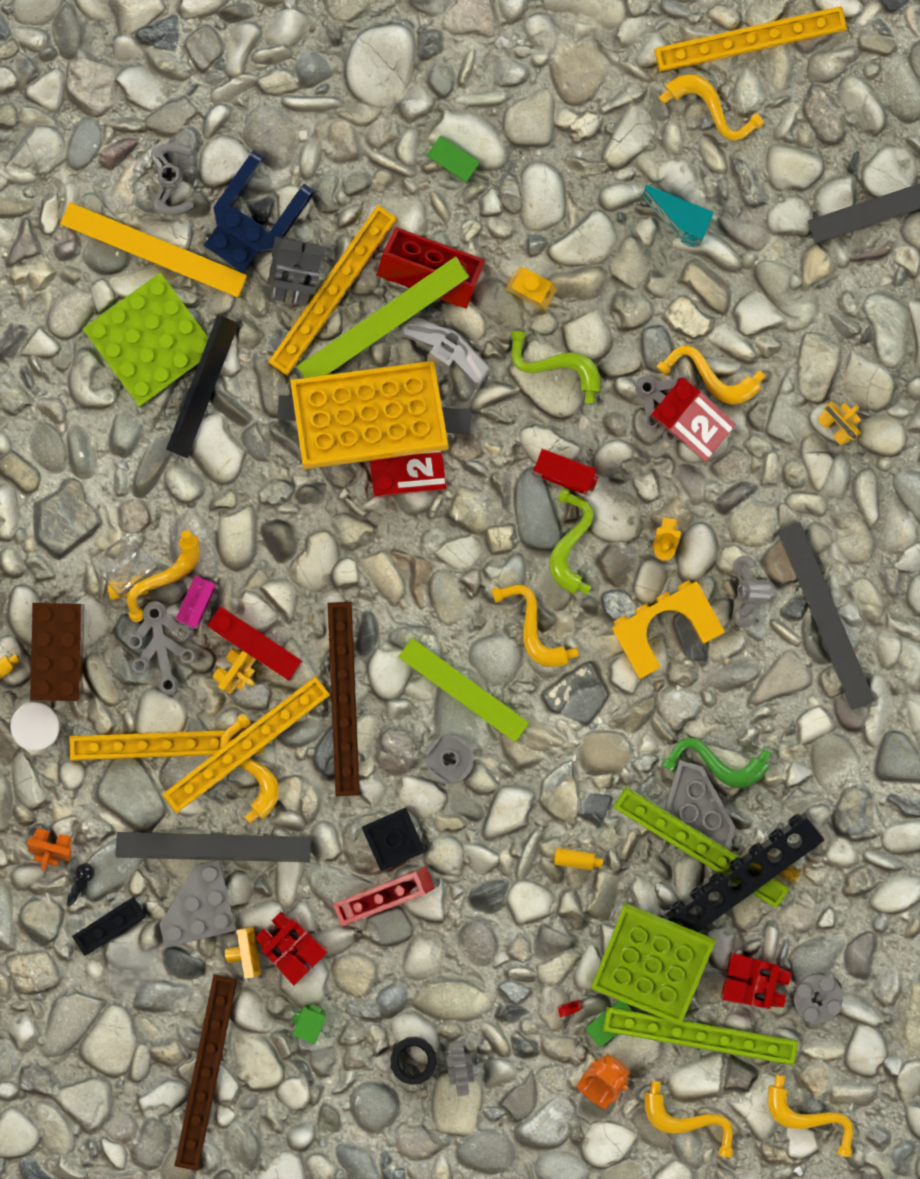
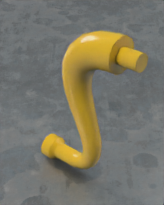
[658,74,765,141]
[656,345,766,405]
[127,530,200,622]
[491,585,579,668]
[220,713,279,824]
[767,1074,853,1157]
[644,1081,733,1158]

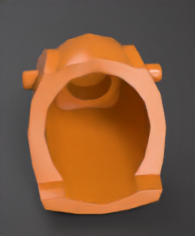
[576,1054,630,1109]

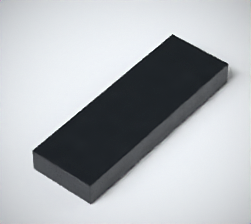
[72,896,147,956]

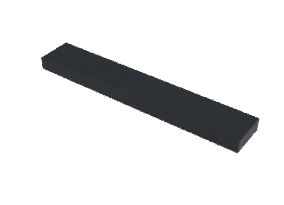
[166,314,239,458]

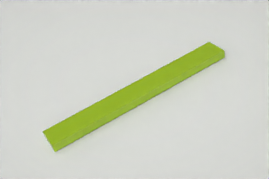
[297,256,470,378]
[613,786,790,909]
[603,1006,798,1065]

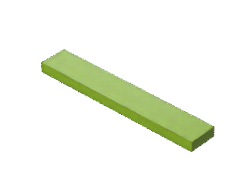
[398,638,529,742]

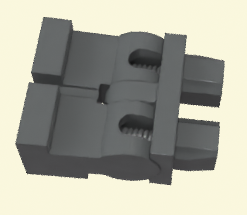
[267,236,326,306]

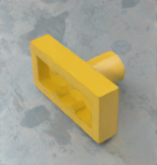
[225,926,261,979]

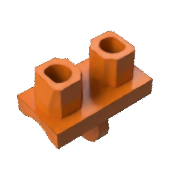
[27,828,72,871]

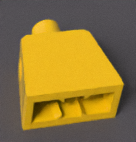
[505,267,557,311]

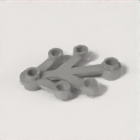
[635,375,708,443]
[128,601,195,695]

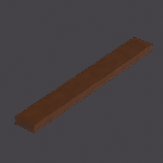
[327,602,360,796]
[174,974,238,1171]

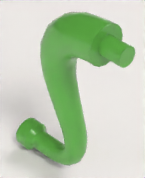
[661,738,772,789]

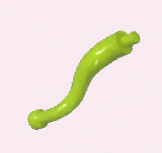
[511,331,601,404]
[549,488,593,595]

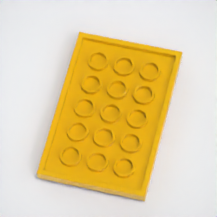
[290,361,448,470]

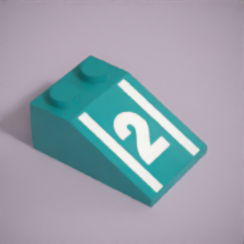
[642,184,714,247]

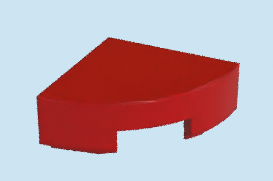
[557,1000,582,1018]

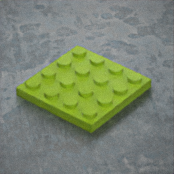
[83,272,208,407]
[590,903,716,1025]

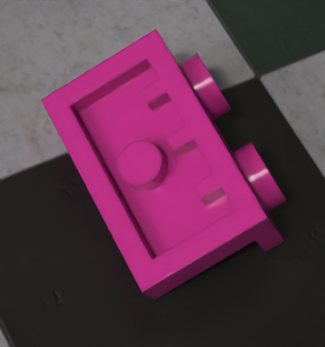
[176,576,217,629]

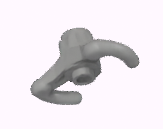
[151,143,194,215]
[733,555,774,628]

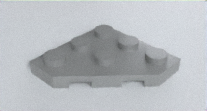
[664,760,736,850]
[160,860,237,948]

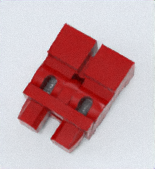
[255,912,329,986]
[720,952,792,1009]

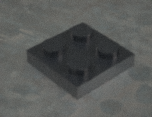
[362,807,425,871]

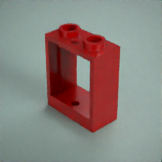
[532,449,599,495]

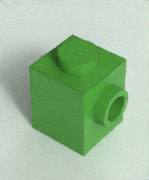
[292,1004,327,1044]

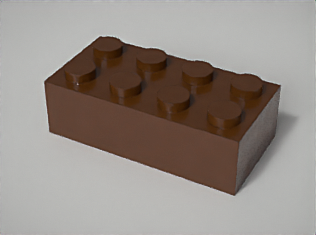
[30,603,85,701]

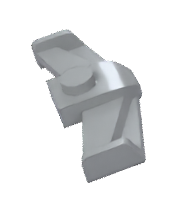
[397,315,491,389]

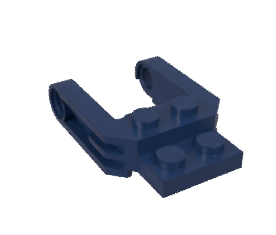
[203,150,315,274]

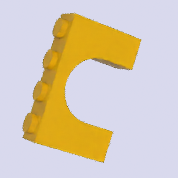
[611,580,725,679]

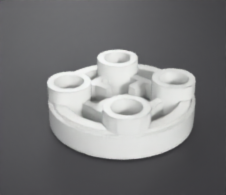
[10,702,61,751]

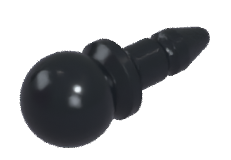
[67,863,95,906]

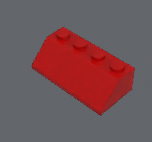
[376,227,485,309]

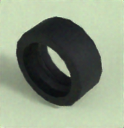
[390,1037,436,1085]

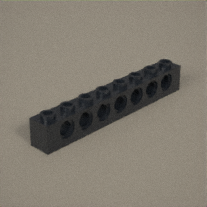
[657,812,825,933]

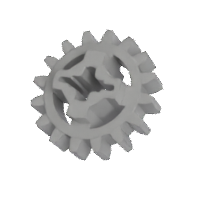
[446,1042,474,1096]

